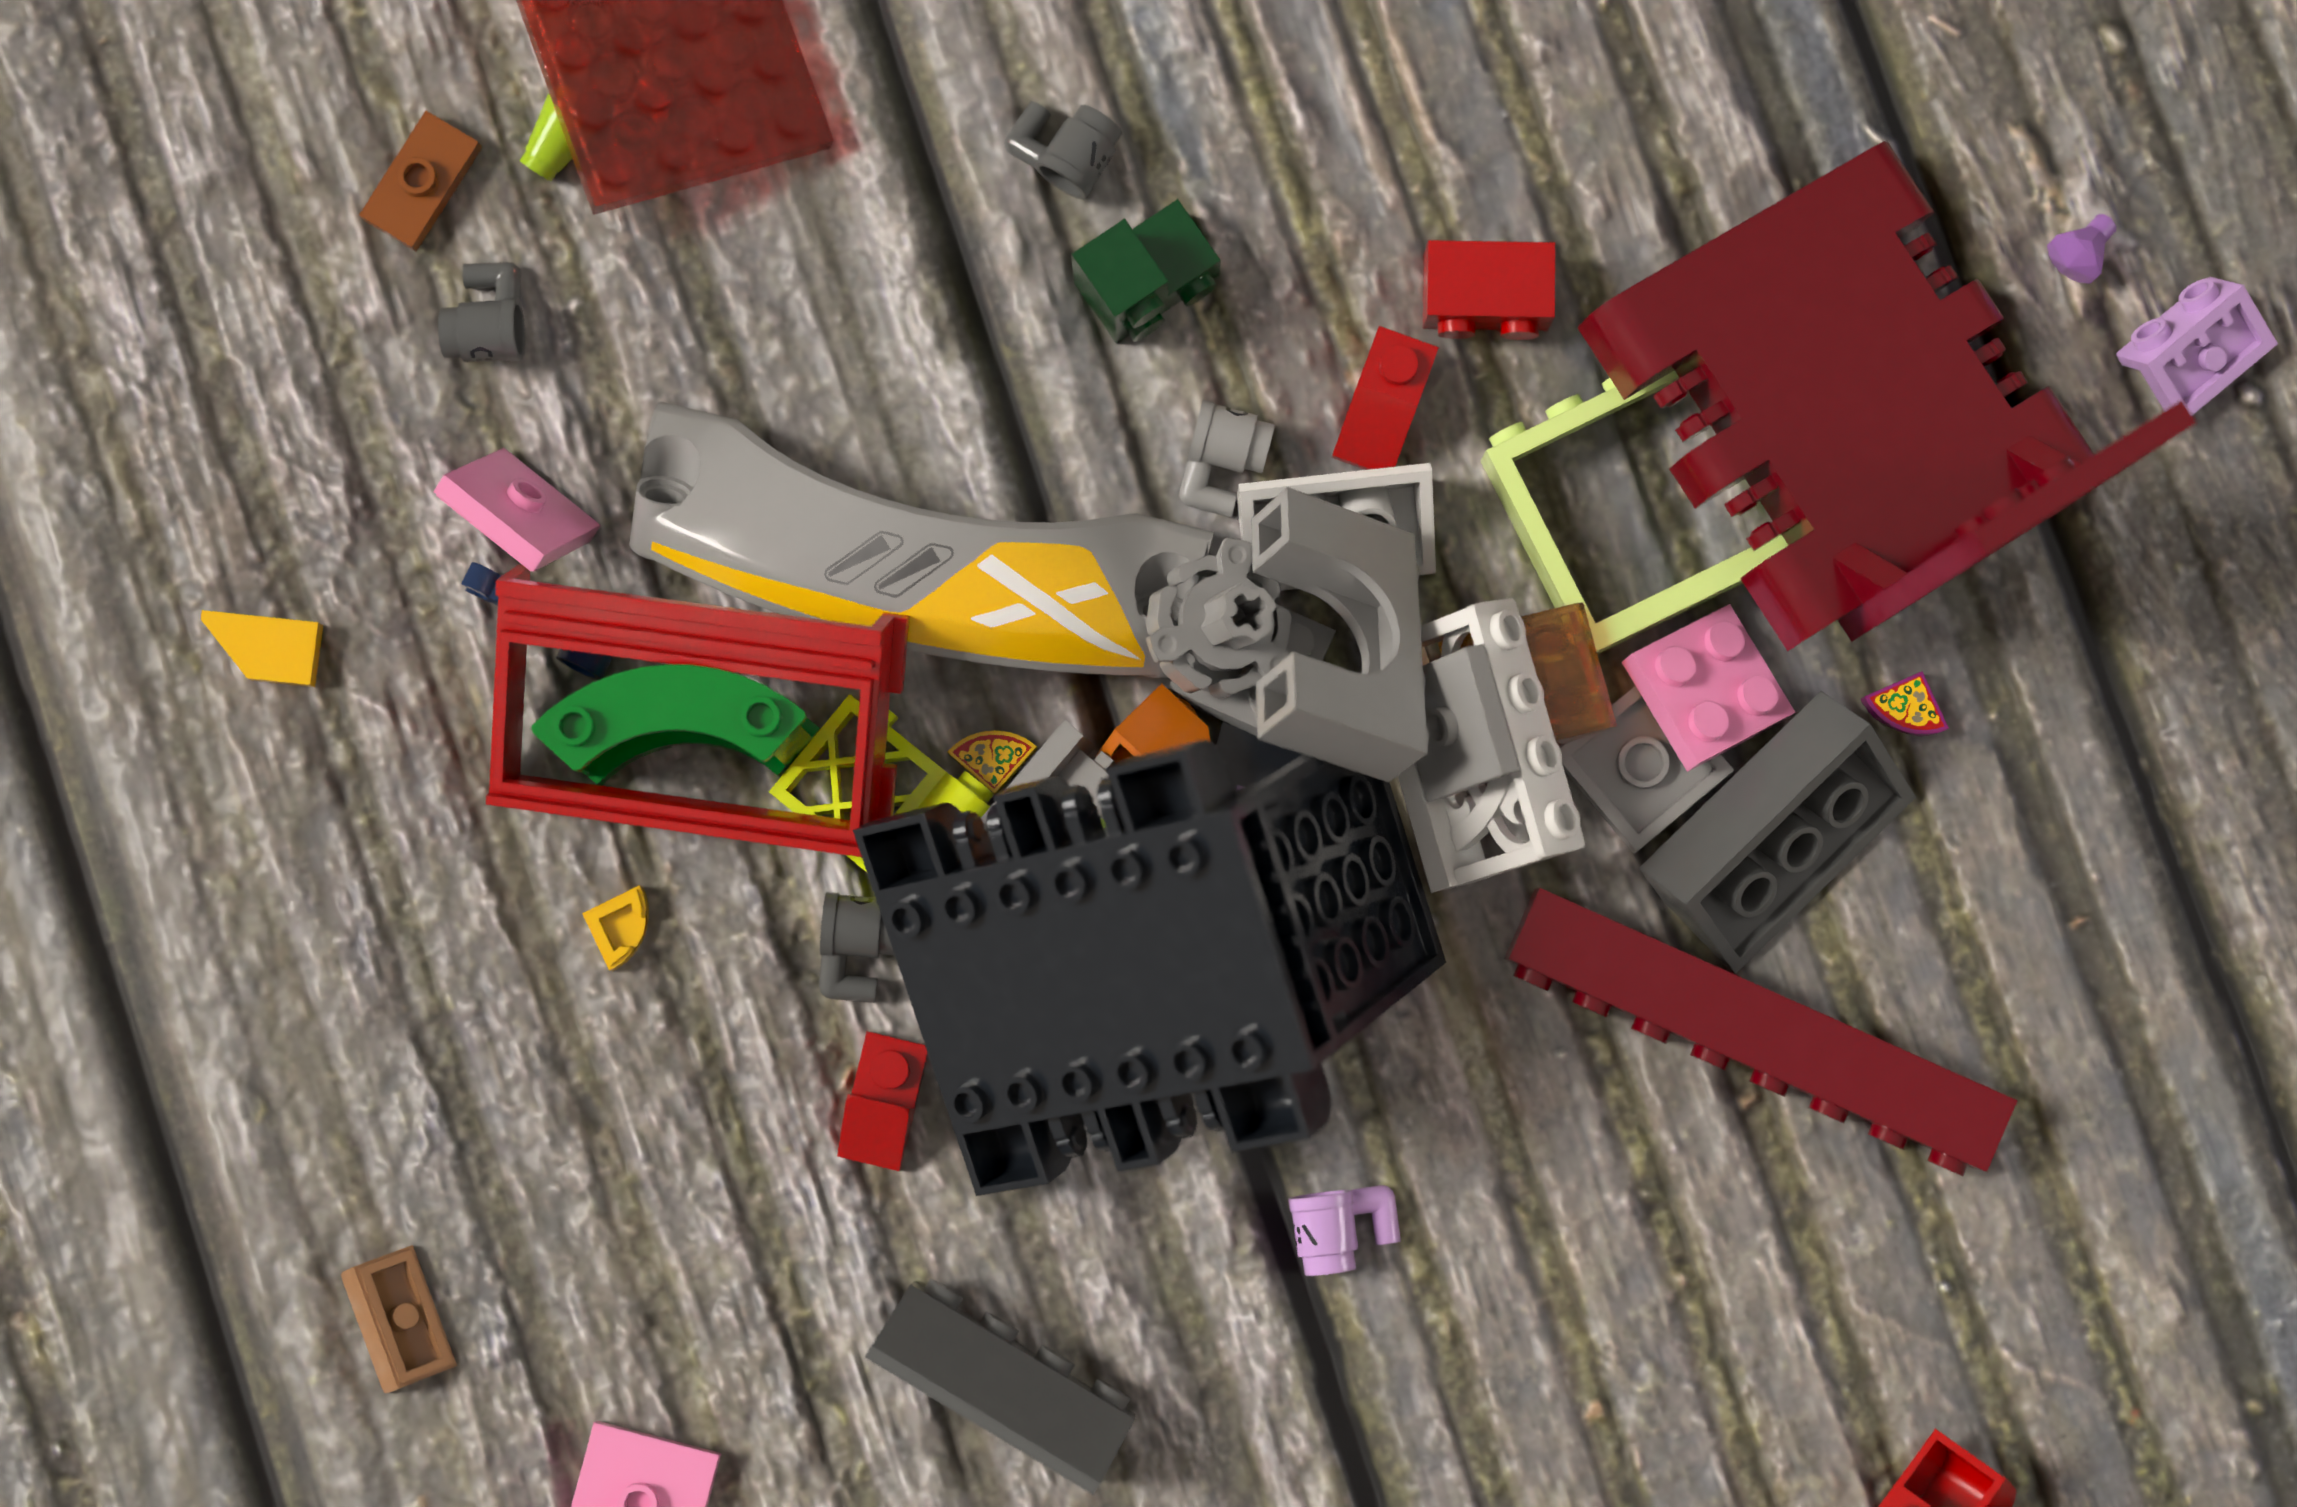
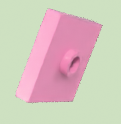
[434,448,601,572]
[571,1421,722,1507]

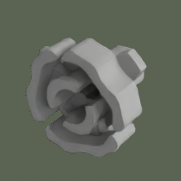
[1146,538,1292,699]

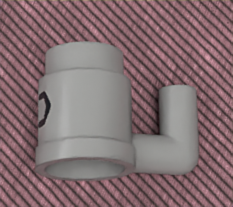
[1179,400,1275,517]

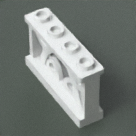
[1398,598,1585,893]

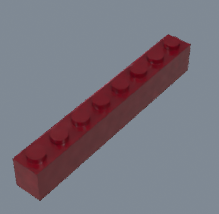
[1504,888,2018,1177]

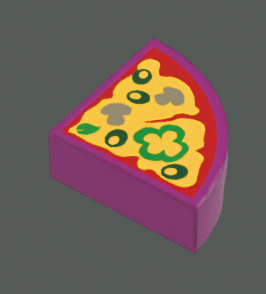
[1861,671,1949,736]

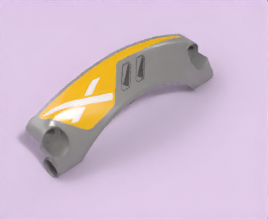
[629,401,1214,678]

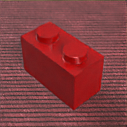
[1423,240,1555,340]

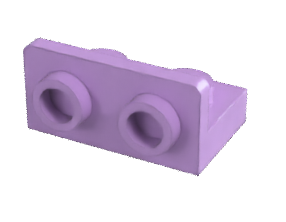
[2116,277,2278,415]

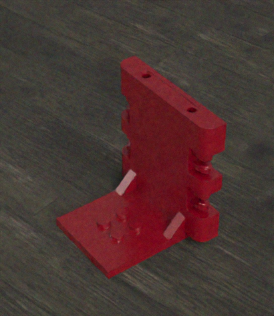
[1577,141,2197,651]

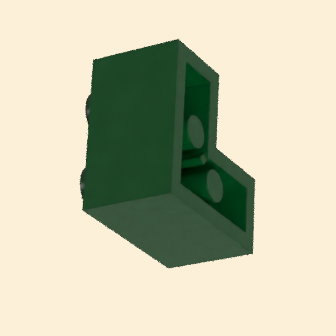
[1071,199,1221,344]

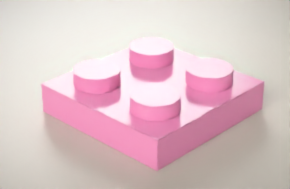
[1622,604,1796,772]

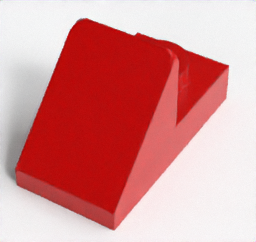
[837,1031,928,1171]

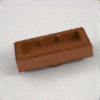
[359,110,483,252]

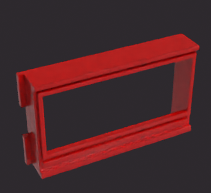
[486,564,909,857]

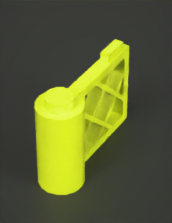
[769,694,994,872]

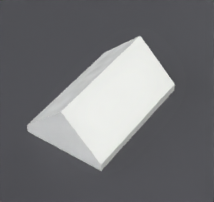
[1236,463,1436,591]

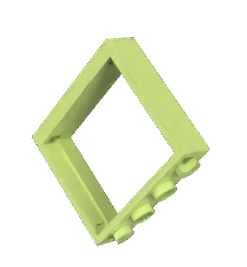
[1480,371,1788,662]

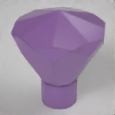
[2047,214,2117,284]

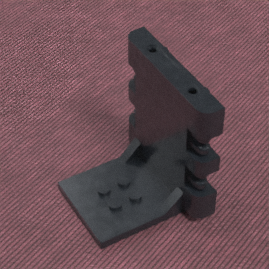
[853,740,1446,1196]

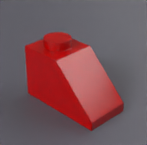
[1332,326,1439,470]

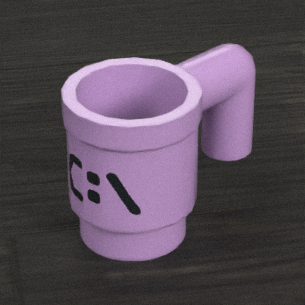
[1288,1185,1401,1276]

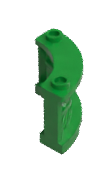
[531,664,821,786]

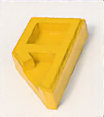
[201,610,323,687]

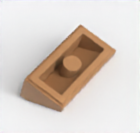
[341,1245,457,1394]

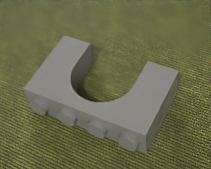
[1251,487,1429,782]

